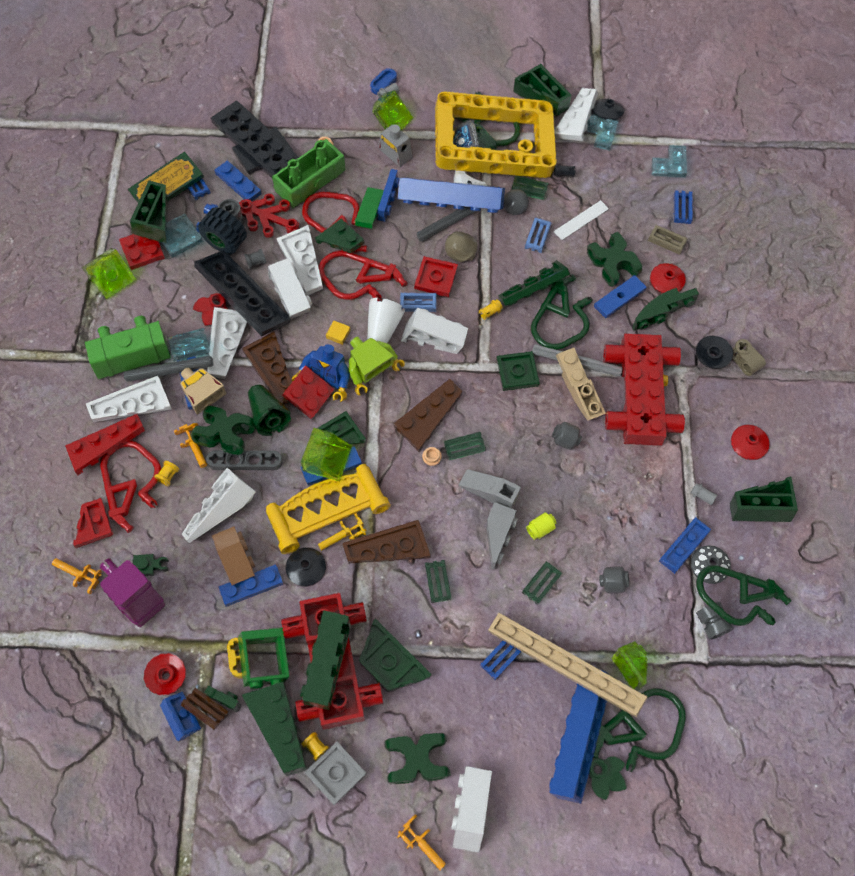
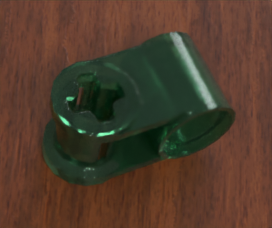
[470,123,497,150]

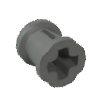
[244,249,267,269]

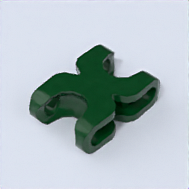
[587,232,642,287]
[190,406,255,455]
[384,733,451,784]

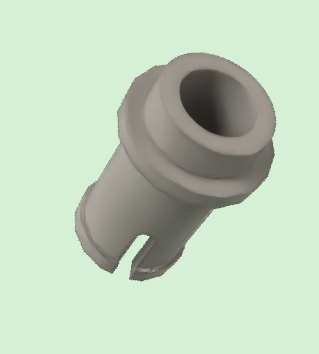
[377,83,399,101]
[691,483,717,505]

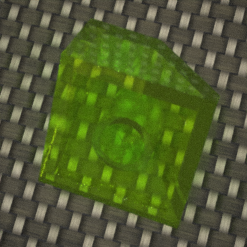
[372,90,413,130]
[611,641,648,692]

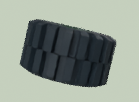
[198,207,247,255]

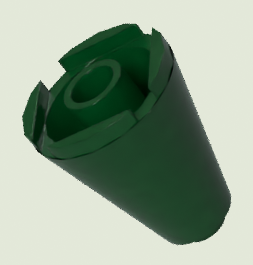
[248,384,291,436]

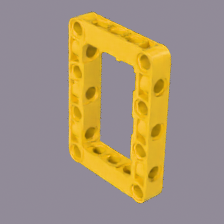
[435,92,557,178]

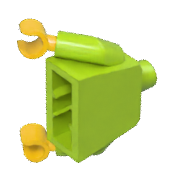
[348,337,405,396]

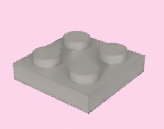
[305,741,367,806]

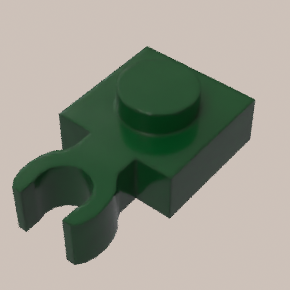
[133,554,169,576]
[204,685,241,712]

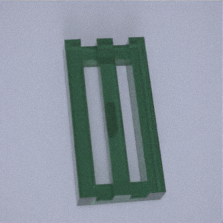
[511,175,548,200]
[444,432,486,460]
[425,560,451,603]
[522,561,562,605]

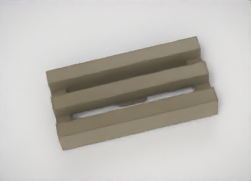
[648,225,688,255]

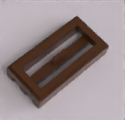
[181,687,228,730]

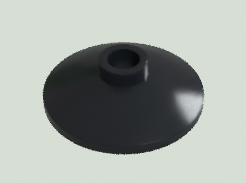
[592,98,625,120]
[696,336,733,369]
[286,547,326,587]

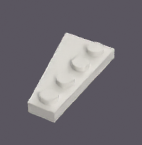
[554,88,598,141]
[277,225,323,295]
[207,307,247,379]
[86,375,172,422]

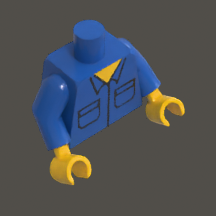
[292,344,350,402]

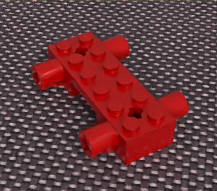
[603,333,685,446]
[281,593,383,730]

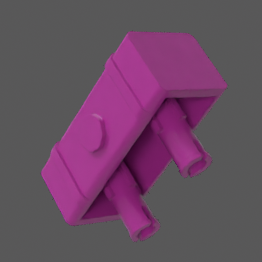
[100,558,165,628]

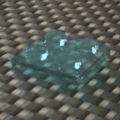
[162,214,203,258]
[168,328,210,362]

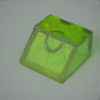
[81,248,137,299]
[301,428,352,482]

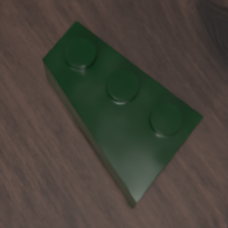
[513,64,572,116]
[130,180,167,243]
[730,476,798,522]

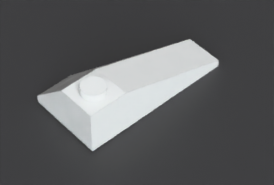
[182,468,256,543]

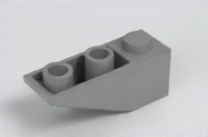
[458,469,521,509]
[486,502,518,569]

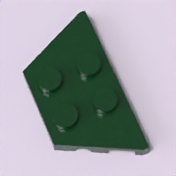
[359,618,432,692]

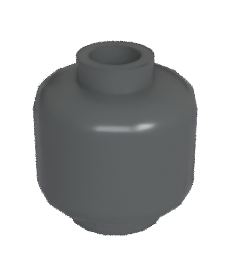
[552,422,582,450]
[599,566,629,593]

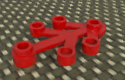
[239,193,300,238]

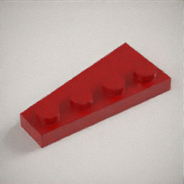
[65,414,145,476]

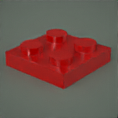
[119,234,165,270]
[414,256,458,297]
[282,365,335,419]

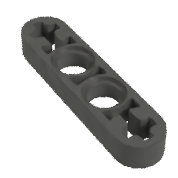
[206,450,283,470]

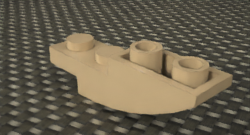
[556,348,606,421]

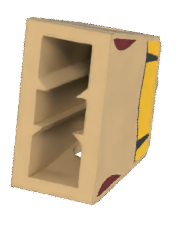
[180,368,226,415]

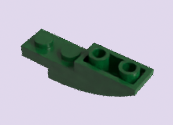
[632,288,699,331]

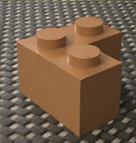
[212,526,256,585]

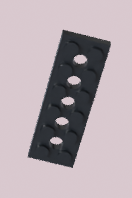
[211,100,299,179]
[194,250,291,337]

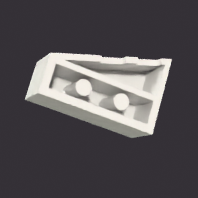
[268,258,312,319]
[401,308,468,354]
[451,766,492,853]

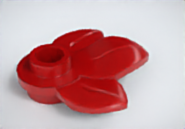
[193,293,228,326]

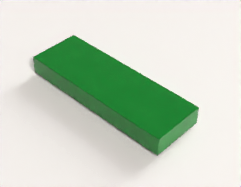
[355,187,384,229]

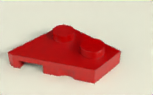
[73,498,113,548]

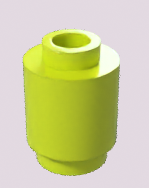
[526,512,557,540]

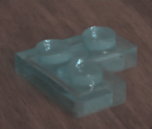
[586,114,618,151]
[651,145,687,178]

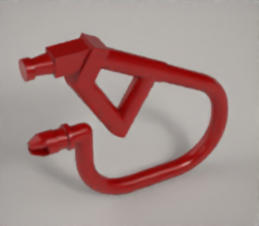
[302,192,367,253]
[318,250,408,301]
[100,441,161,533]

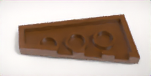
[242,332,292,405]
[394,379,462,452]
[342,520,431,564]

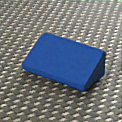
[160,692,201,742]

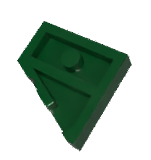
[315,219,365,253]
[314,411,366,448]

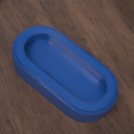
[370,68,397,95]

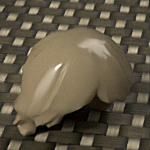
[445,232,478,262]

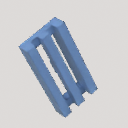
[525,218,552,253]
[400,293,436,312]

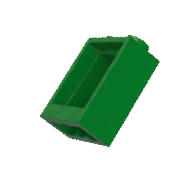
[238,628,289,689]

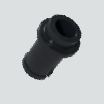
[553,164,576,178]

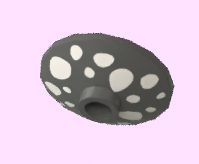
[691,545,731,584]

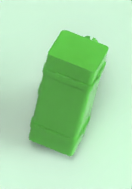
[272,139,345,208]
[85,316,171,379]

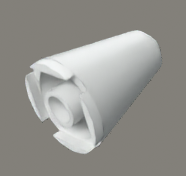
[367,298,405,344]

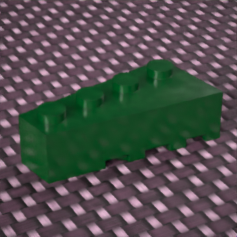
[300,610,351,710]

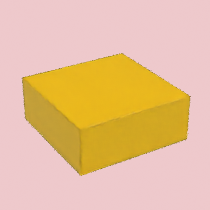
[326,321,351,345]

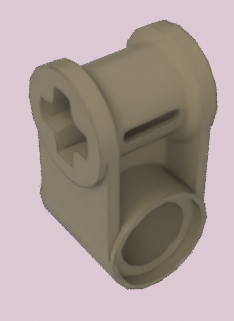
[732,339,766,376]

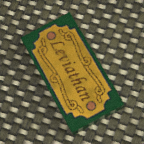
[128,151,204,203]

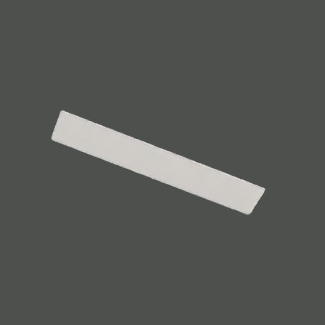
[554,201,609,240]

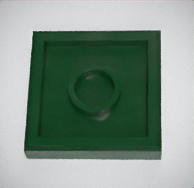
[496,351,540,391]

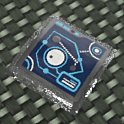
[453,120,480,148]

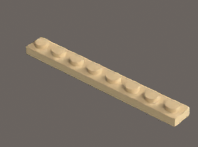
[488,613,647,718]

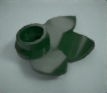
[589,757,627,800]

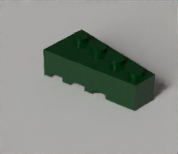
[242,682,307,777]

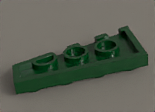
[498,260,570,306]

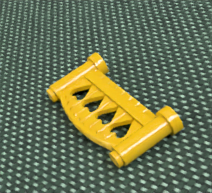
[266,464,391,554]

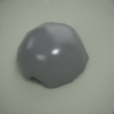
[503,189,529,215]

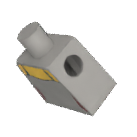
[379,125,413,167]

